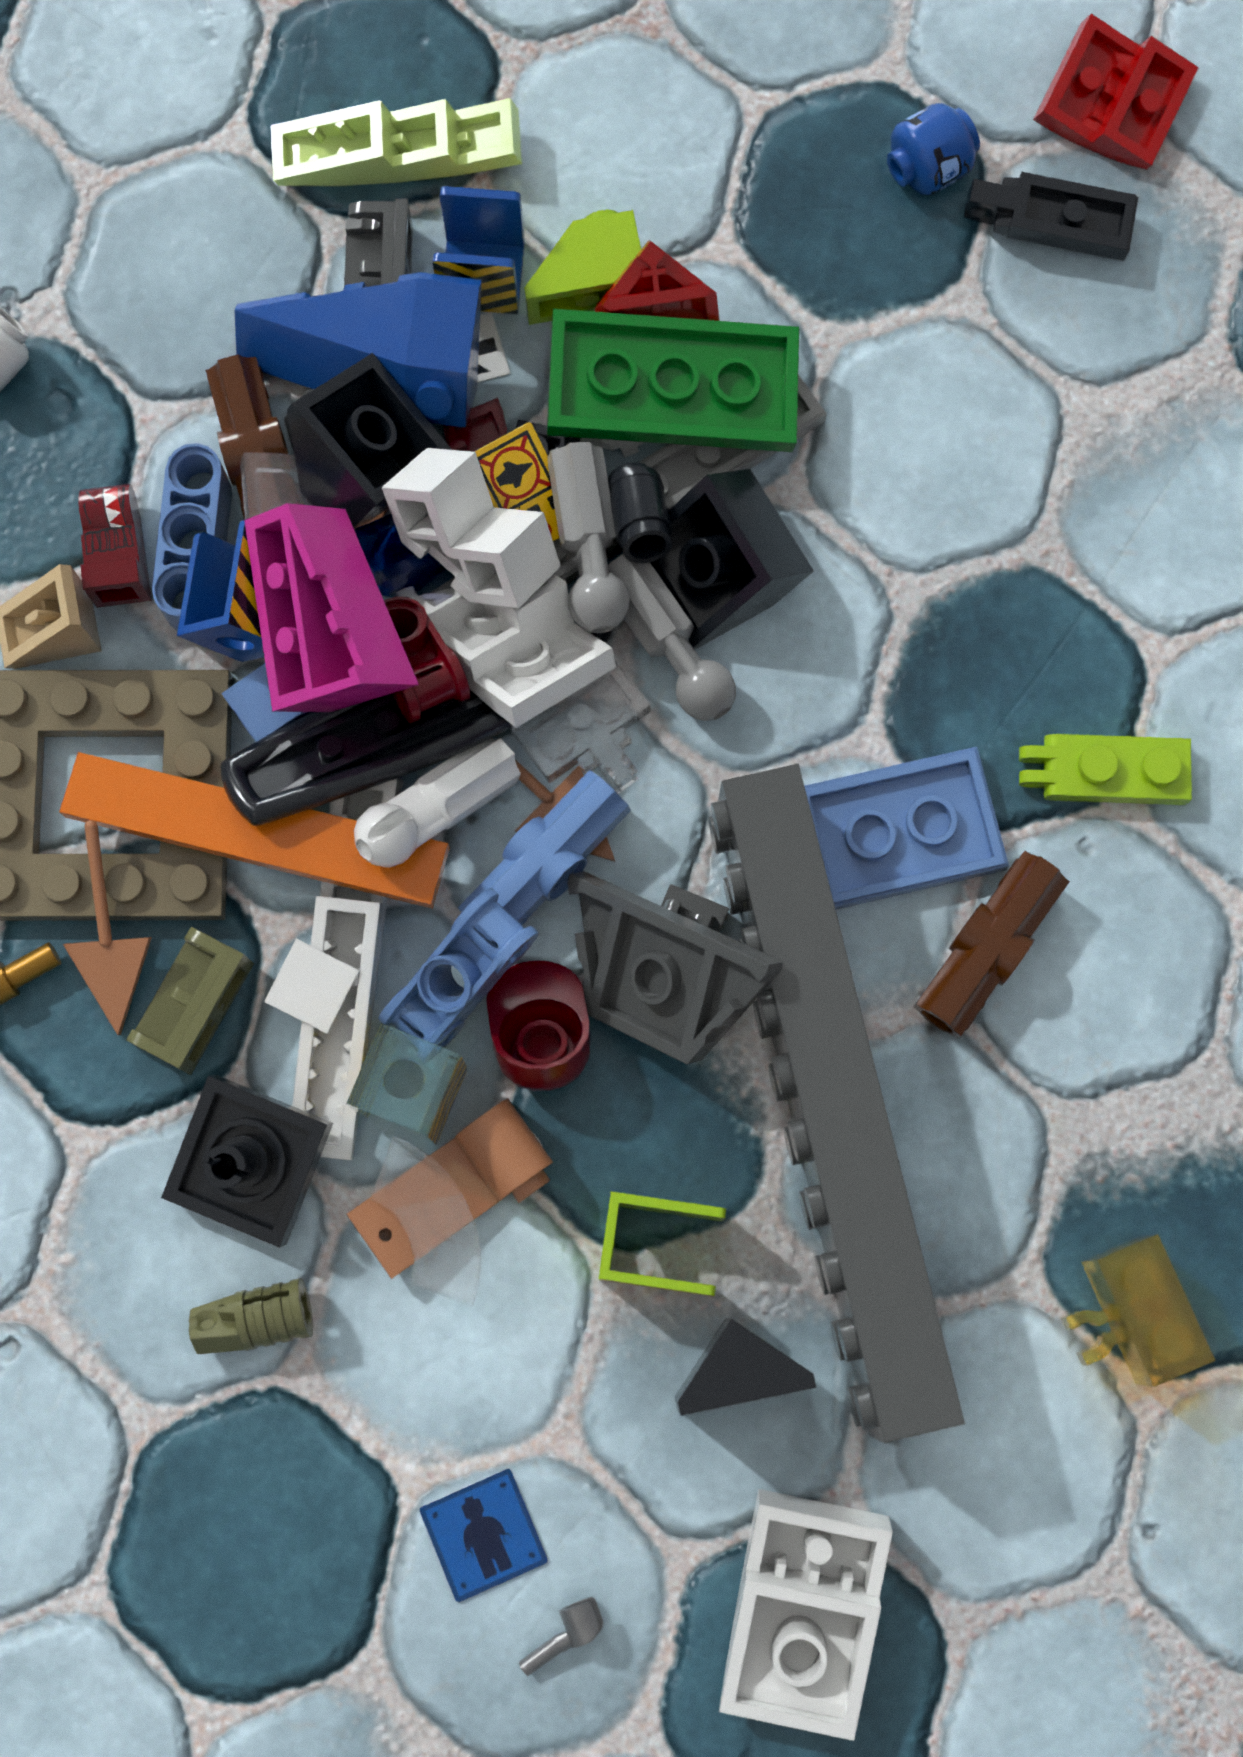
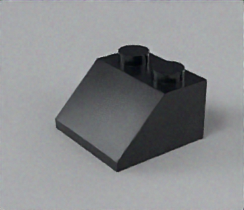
[287,353,452,531]
[650,469,814,649]

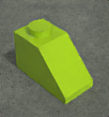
[524,209,641,325]

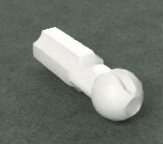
[354,738,521,868]

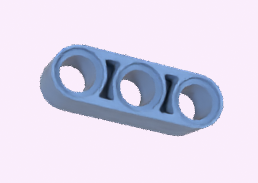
[152,443,232,631]

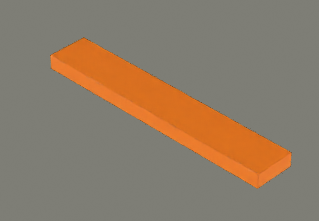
[59,752,450,909]

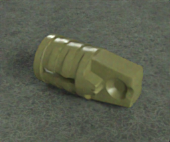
[189,1278,313,1355]

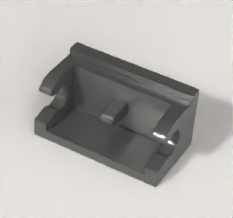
[344,199,413,287]

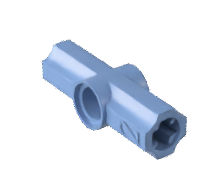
[458,770,631,925]

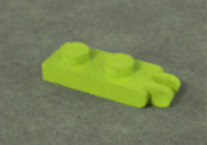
[1019,734,1192,805]

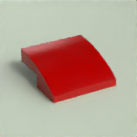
[1033,13,1199,170]

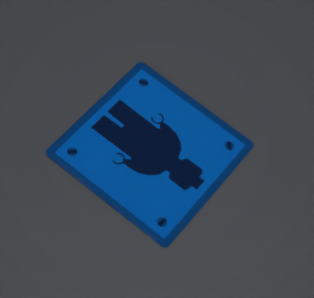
[419,1469,548,1602]

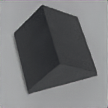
[675,1318,817,1416]

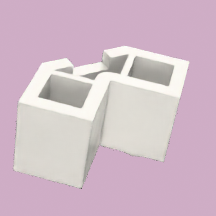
[381,448,561,609]

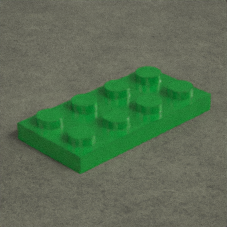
[547,309,799,452]

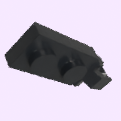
[964,171,1139,261]

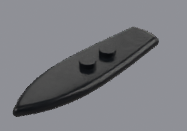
[220,623,612,826]

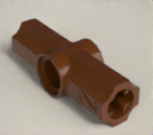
[205,354,297,520]
[913,851,1070,1039]

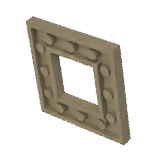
[0,670,233,921]

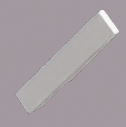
[292,778,403,1160]

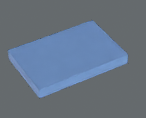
[804,747,1009,910]

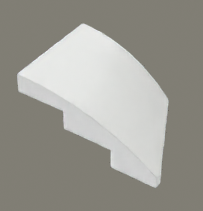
[396,574,616,728]

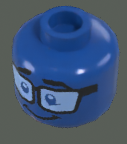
[886,103,980,195]

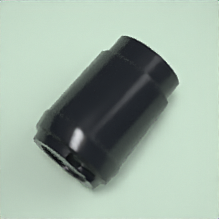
[608,462,673,563]

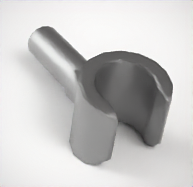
[519,1597,603,1676]

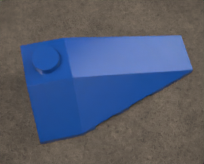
[234,272,482,427]

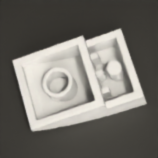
[719,1489,893,1741]

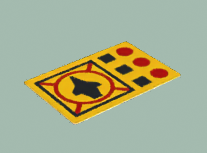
[474,422,559,541]

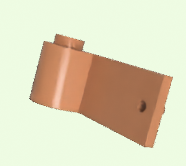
[346,1098,553,1279]

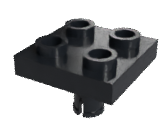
[161,1075,333,1248]

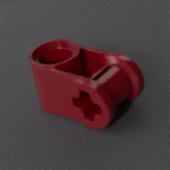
[384,596,470,723]

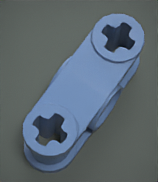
[378,888,539,1064]

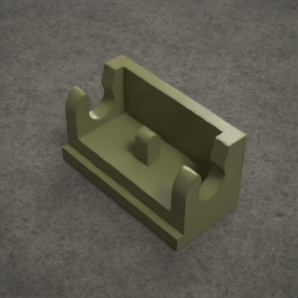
[126,927,254,1075]

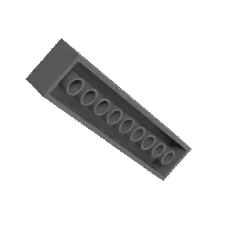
[708,763,965,1443]

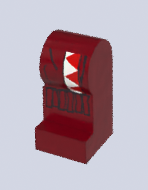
[78,484,152,608]

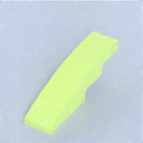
[271,98,522,186]

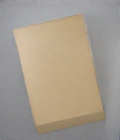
[0,564,101,669]

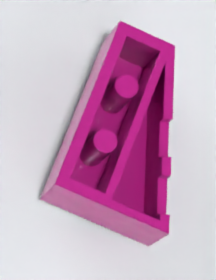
[244,503,419,712]

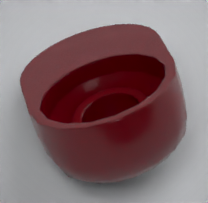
[486,960,591,1091]

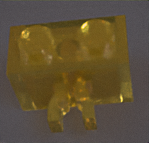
[1061,1234,1215,1387]

